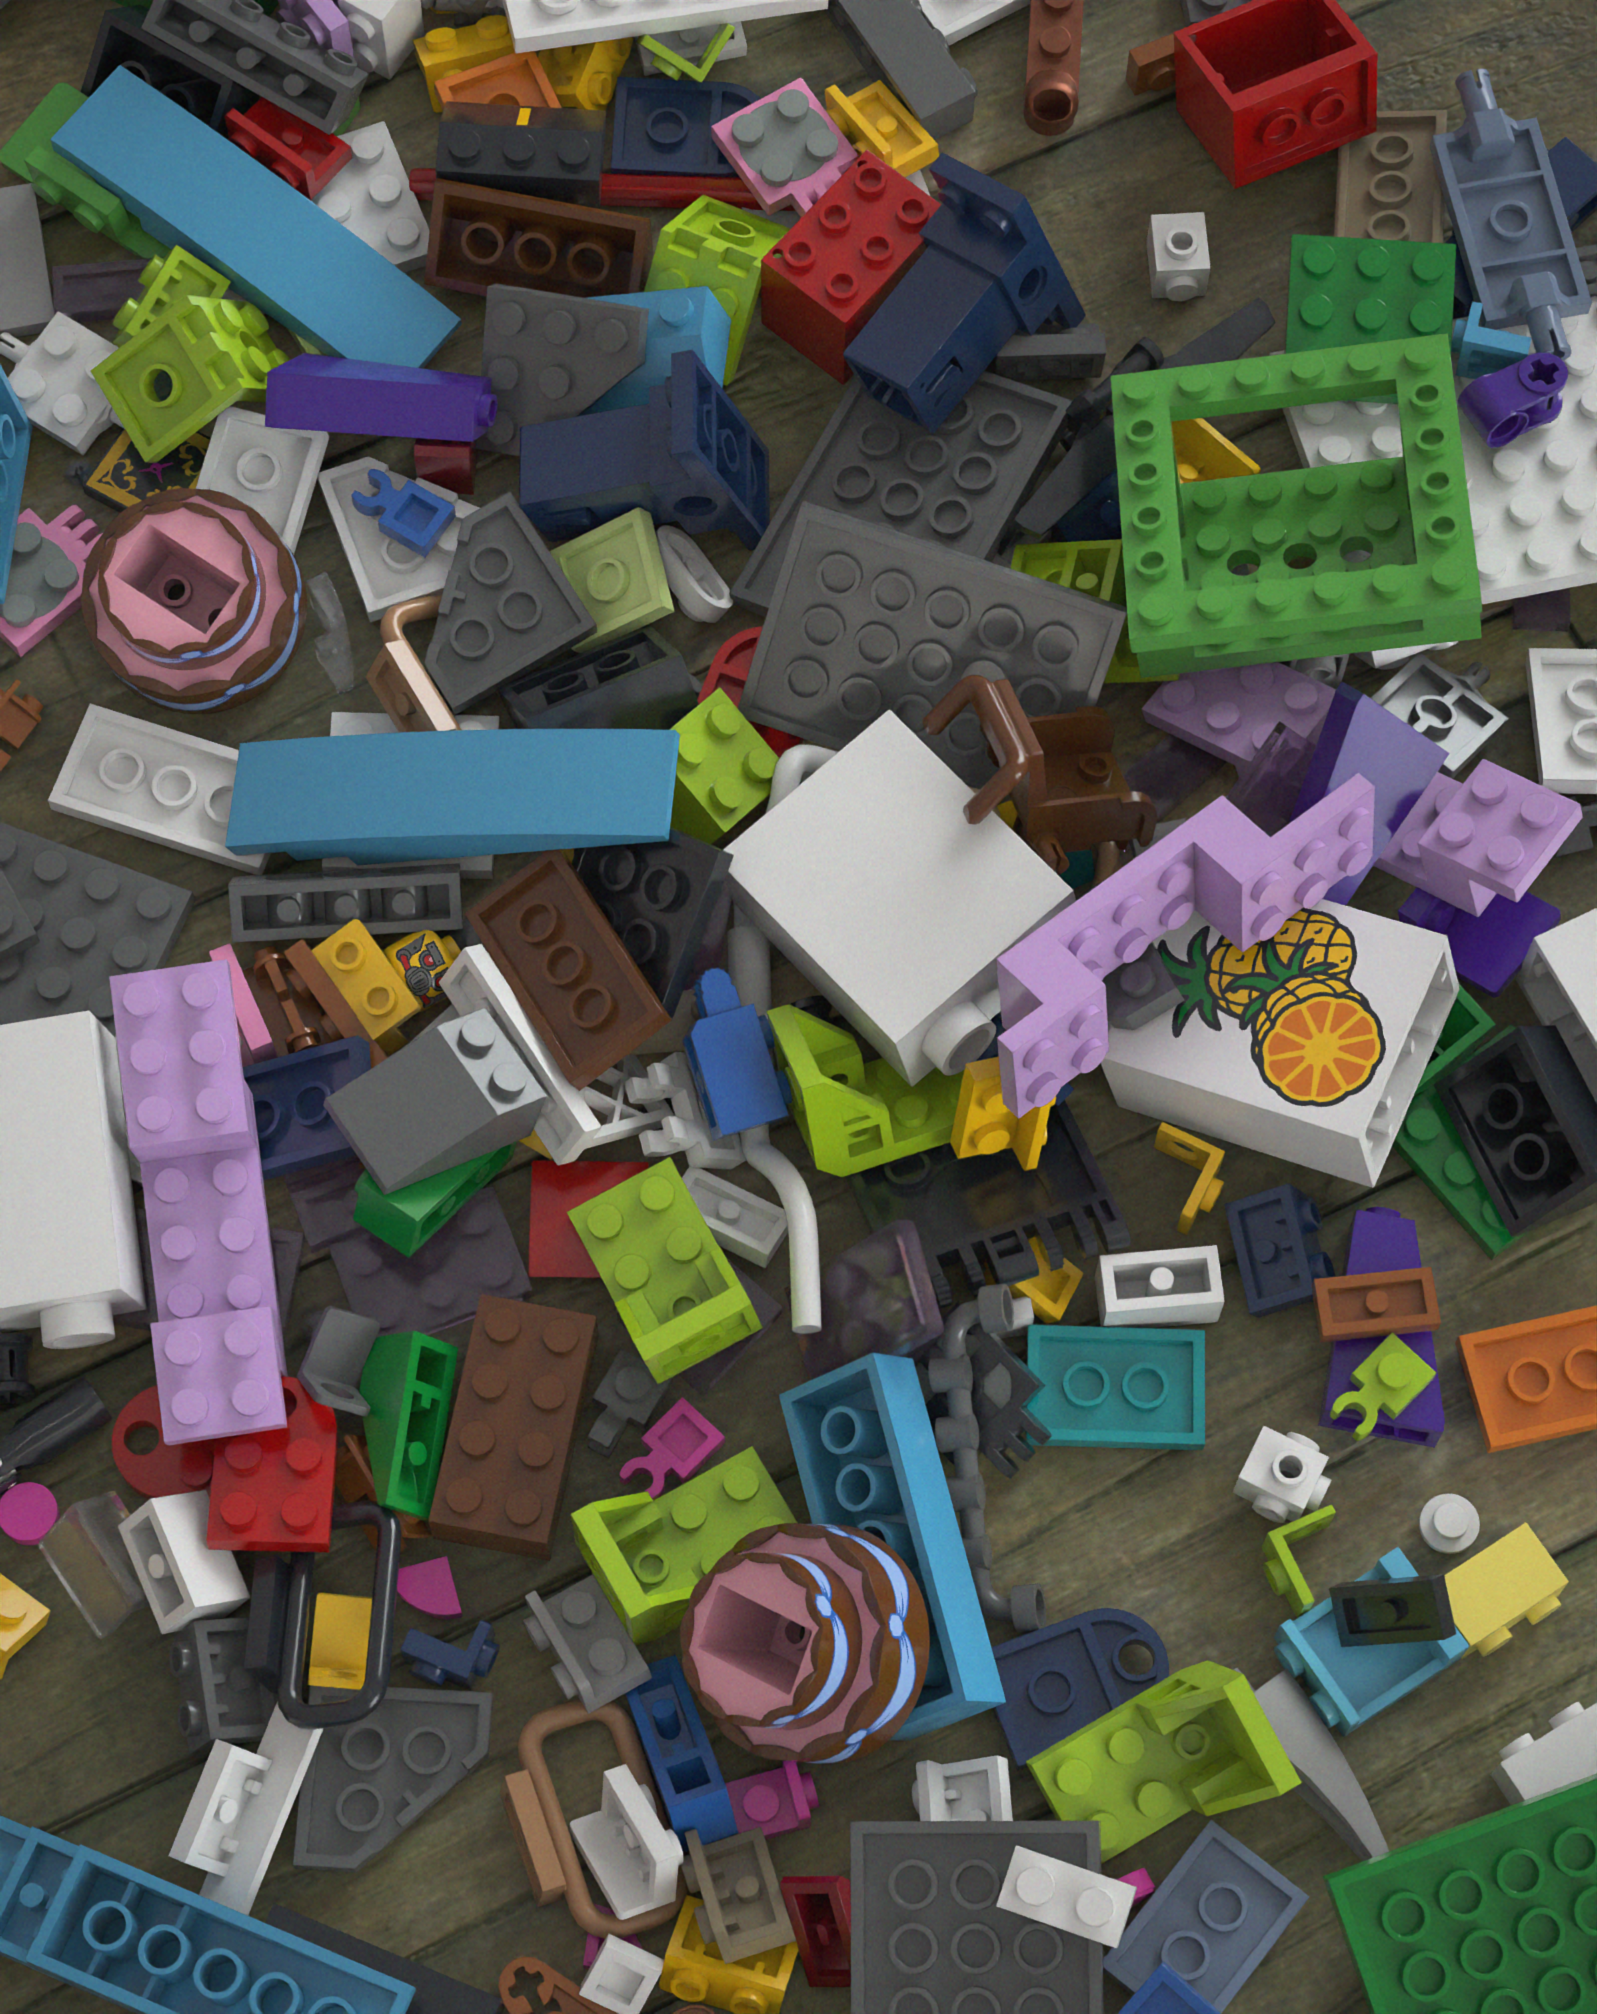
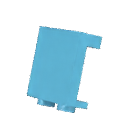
[1274,1547,1469,1737]

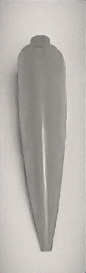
[1234,1667,1389,1861]

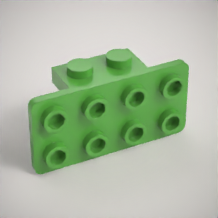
[0,82,172,263]

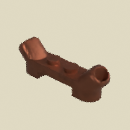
[1023,0,1084,136]

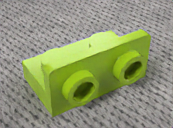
[111,245,231,348]

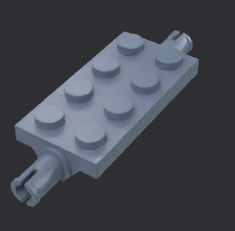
[1430,69,1592,361]

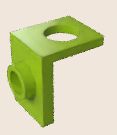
[636,23,735,83]
[1262,1504,1336,1618]

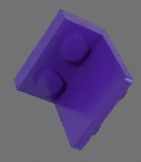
[1398,887,1561,998]

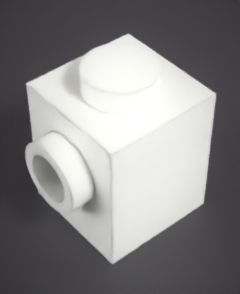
[1146,212,1210,301]

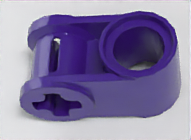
[1457,352,1568,448]

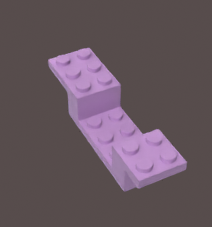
[1142,662,1583,917]
[996,773,1375,1119]
[109,959,288,1445]

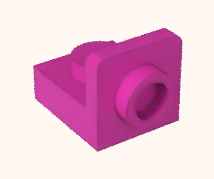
[725,1761,819,1840]

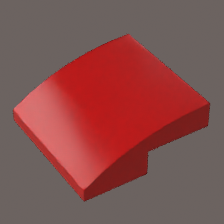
[528,1161,649,1278]

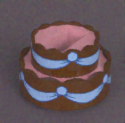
[81,488,307,714]
[680,1523,930,1765]

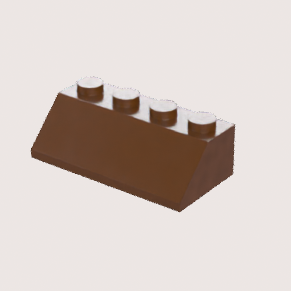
[424,178,653,298]

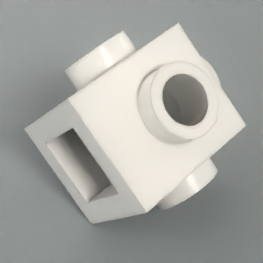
[1233,1426,1331,1523]

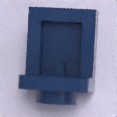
[400,1619,500,1691]

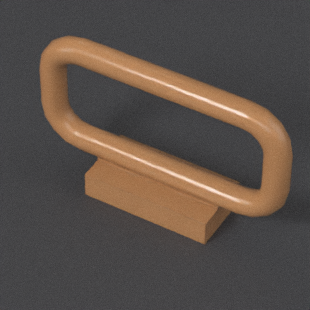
[366,595,504,733]
[499,1699,688,1939]

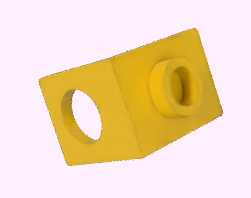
[1154,1122,1225,1235]
[308,1593,372,1690]

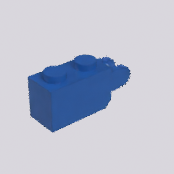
[682,967,792,1141]

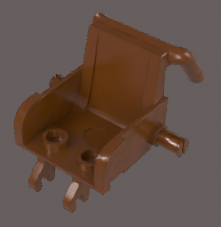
[922,674,1157,875]

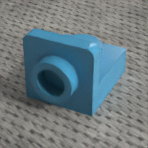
[1451,301,1532,379]

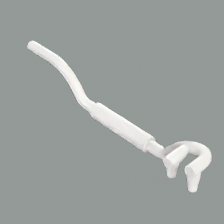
[727,744,839,1334]

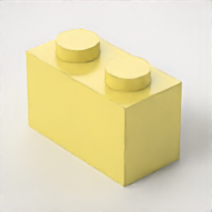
[1444,1523,1569,1659]

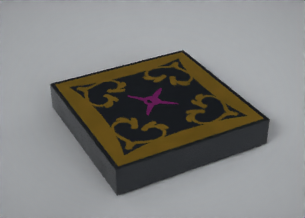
[82,428,211,513]

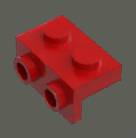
[225,97,353,201]

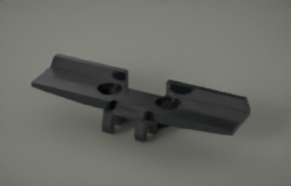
[997,297,1276,556]

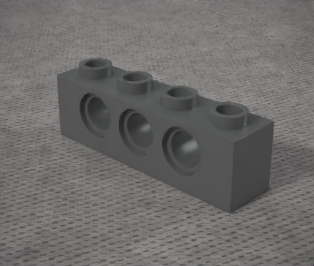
[228,863,463,943]

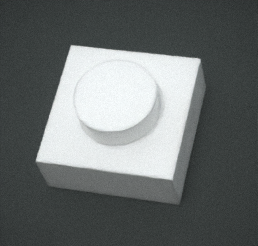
[579,1933,664,2014]

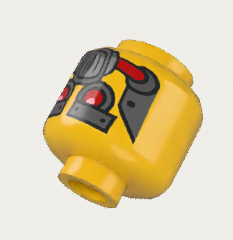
[383,930,461,1012]

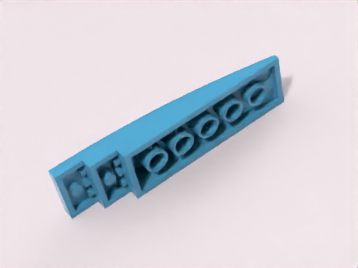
[50,65,462,368]
[225,729,680,866]
[0,1815,416,2014]

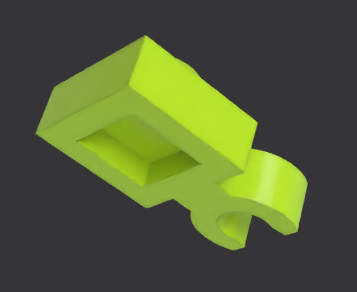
[1329,1332,1436,1441]

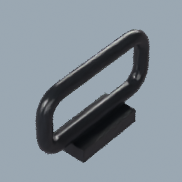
[244,1501,402,1730]

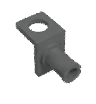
[296,1306,380,1417]

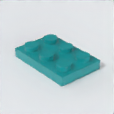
[1026,1325,1205,1450]

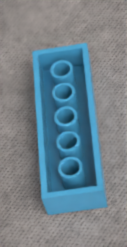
[779,1353,1006,1741]

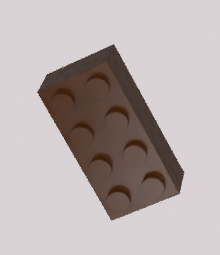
[429,1294,599,1561]

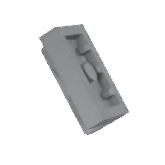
[523,1574,652,1714]

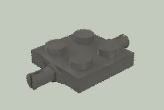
[1371,652,1508,779]

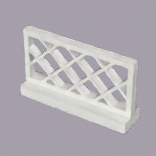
[439,944,675,1166]

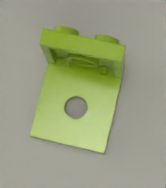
[644,195,791,386]
[90,295,291,463]

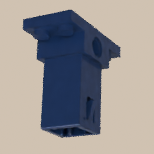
[843,152,1086,433]
[519,350,770,551]

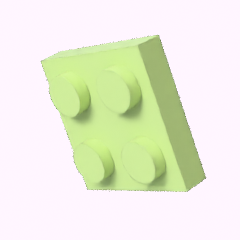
[549,507,675,653]

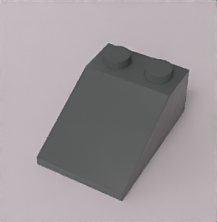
[323,1008,547,1195]

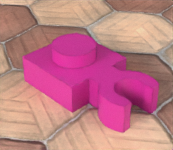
[619,1397,725,1501]

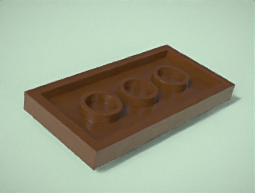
[464,849,672,1091]

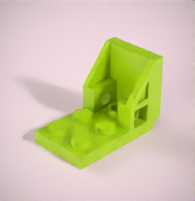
[767,1004,964,1177]
[567,1157,763,1384]
[571,1446,797,1646]
[1026,1660,1302,1864]

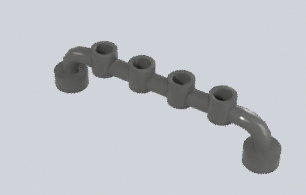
[929,1284,1046,1634]

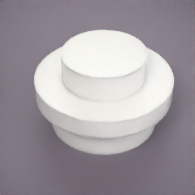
[1419,1494,1480,1554]

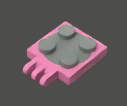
[711,77,859,217]
[0,505,103,657]

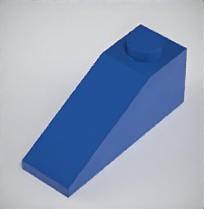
[625,1655,738,1852]

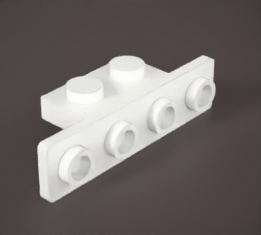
[169,1701,323,1916]

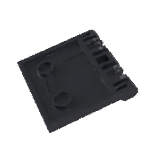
[845,1100,1131,1320]

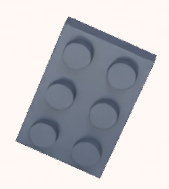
[1103,1820,1309,2013]

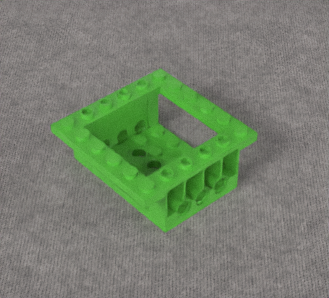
[1111,333,1482,678]

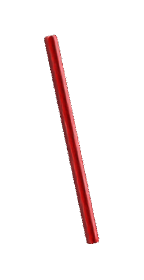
[409,168,815,211]

